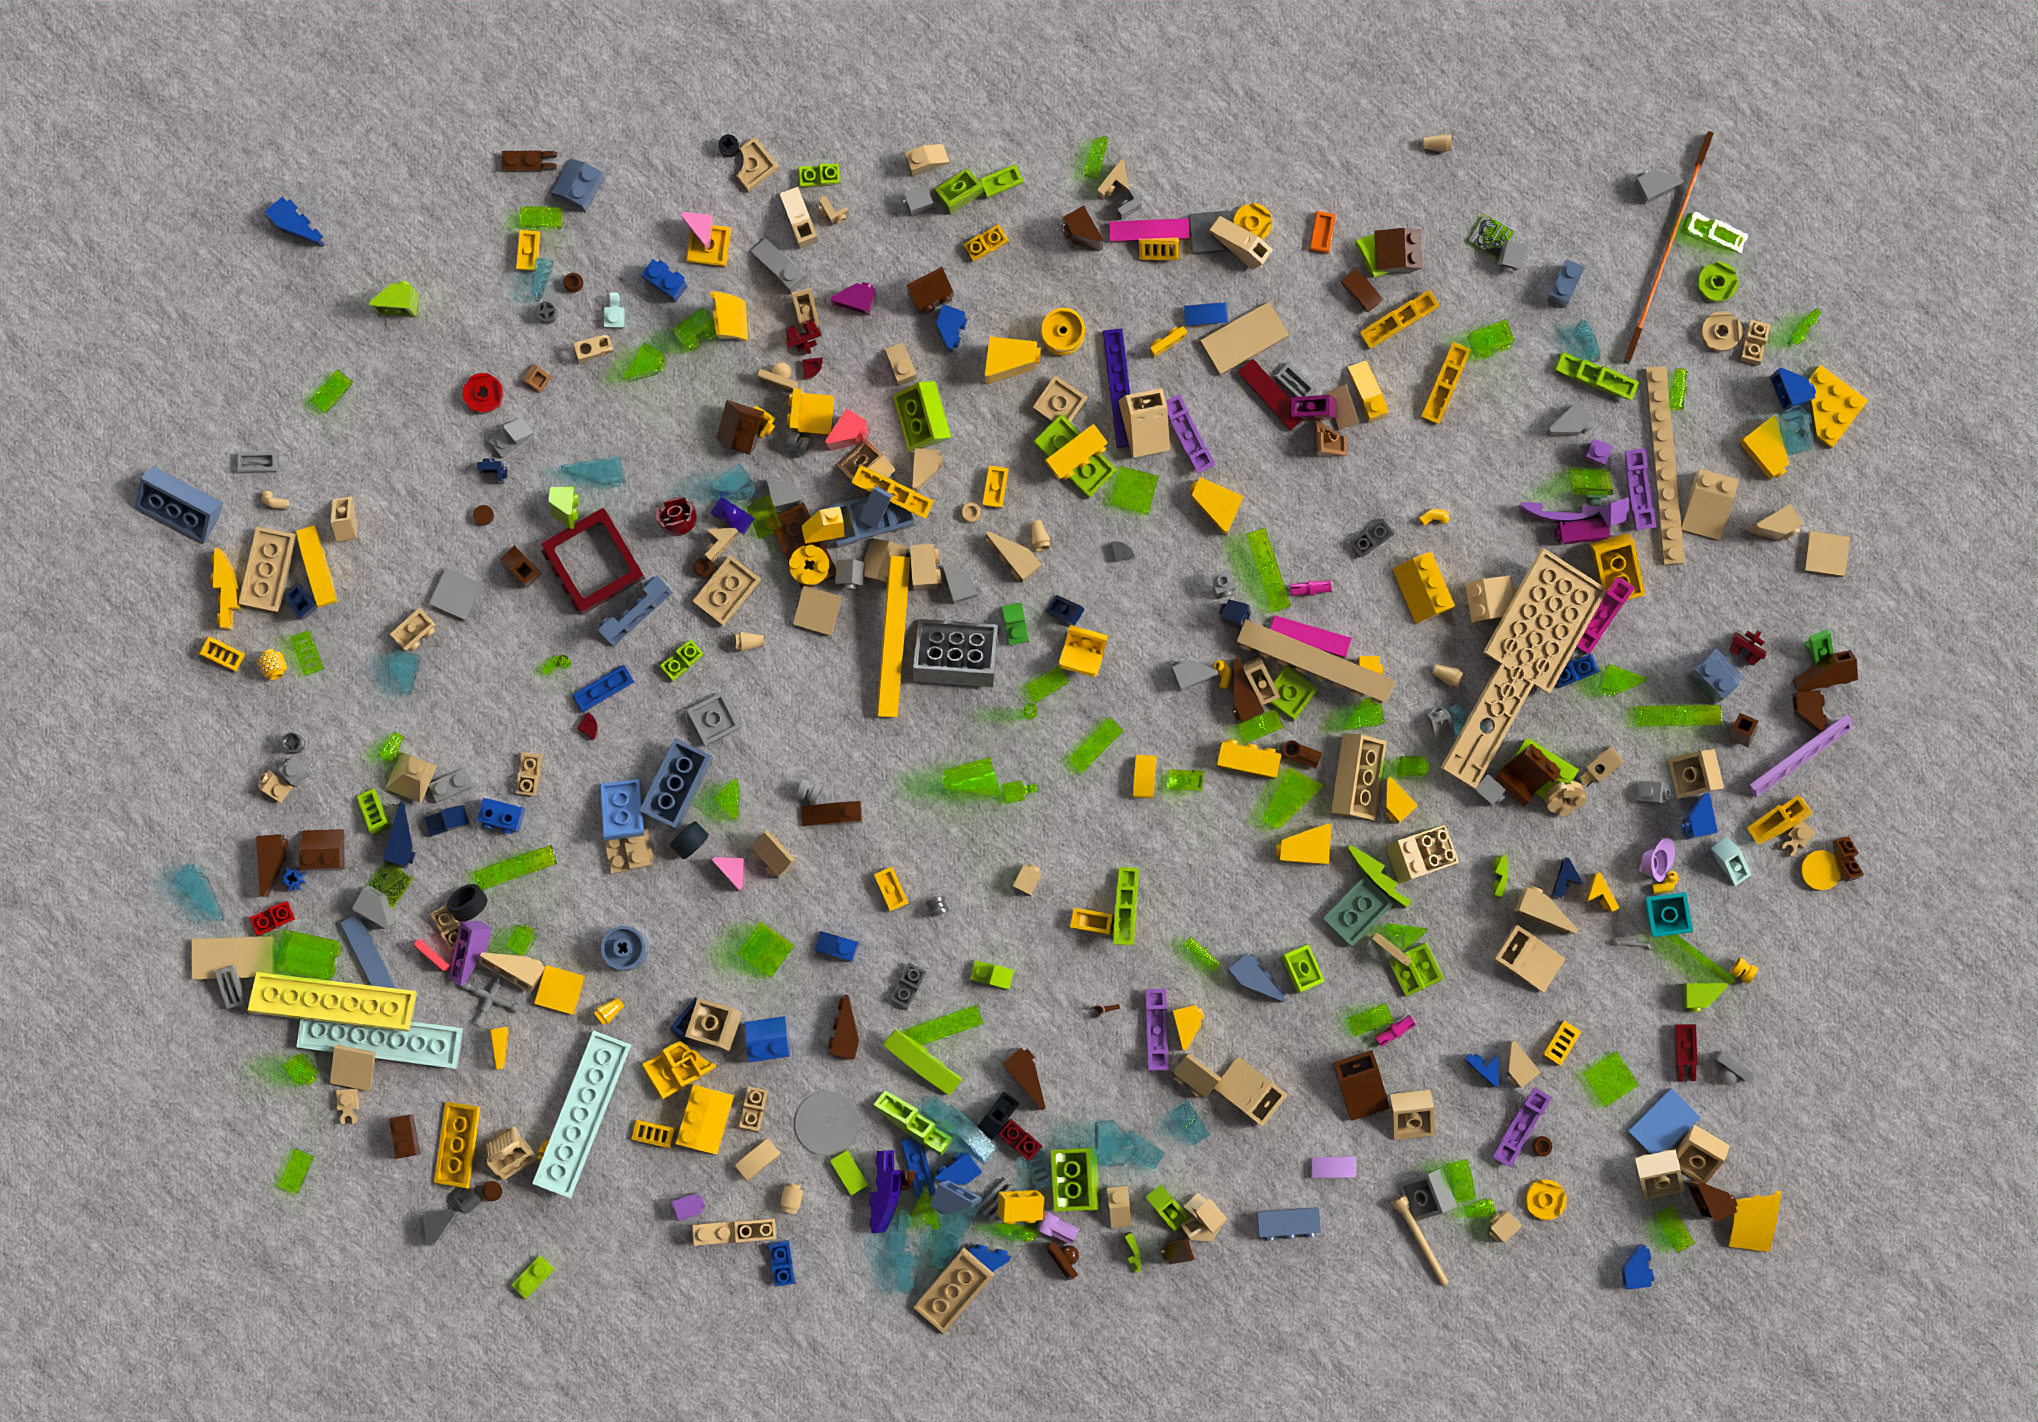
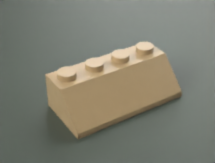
[1331,733,1387,821]

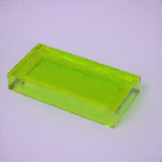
[1025,666,1070,704]
[278,1148,315,1194]

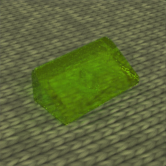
[1084,136,1108,179]

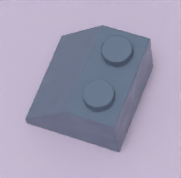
[551,158,605,212]

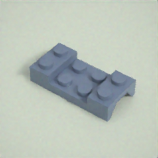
[827,485,915,548]
[598,576,673,646]

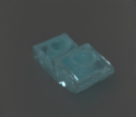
[1576,320,1601,362]
[1447,704,1485,736]

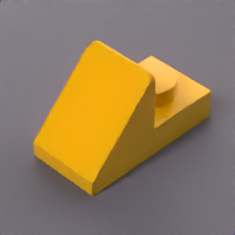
[1585,872,1619,912]

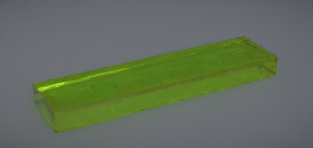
[1666,935,1735,985]
[901,1005,984,1046]

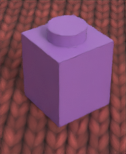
[1583,438,1613,468]
[672,1193,705,1221]

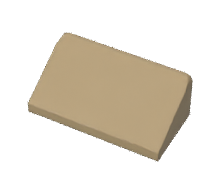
[1326,385,1359,430]

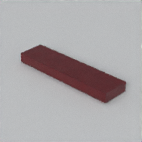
[1238,358,1304,431]

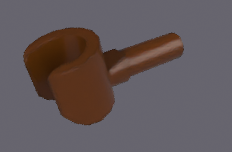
[1090,1004,1120,1019]

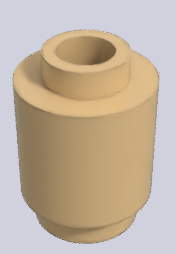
[780,1183,804,1214]

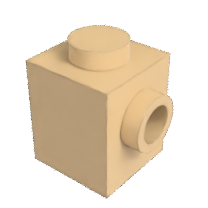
[1488,1210,1522,1243]

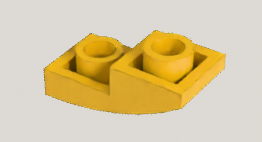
[963,224,1010,262]
[1133,755,1157,799]

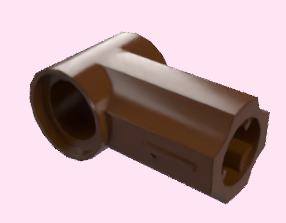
[1280,740,1322,769]

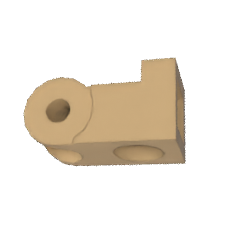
[573,335,614,364]

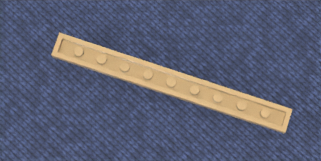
[1645,366,1685,565]

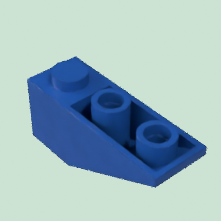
[264,196,325,246]

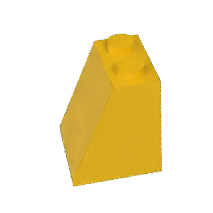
[985,336,1041,384]

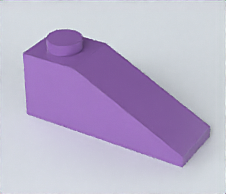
[449,921,492,986]

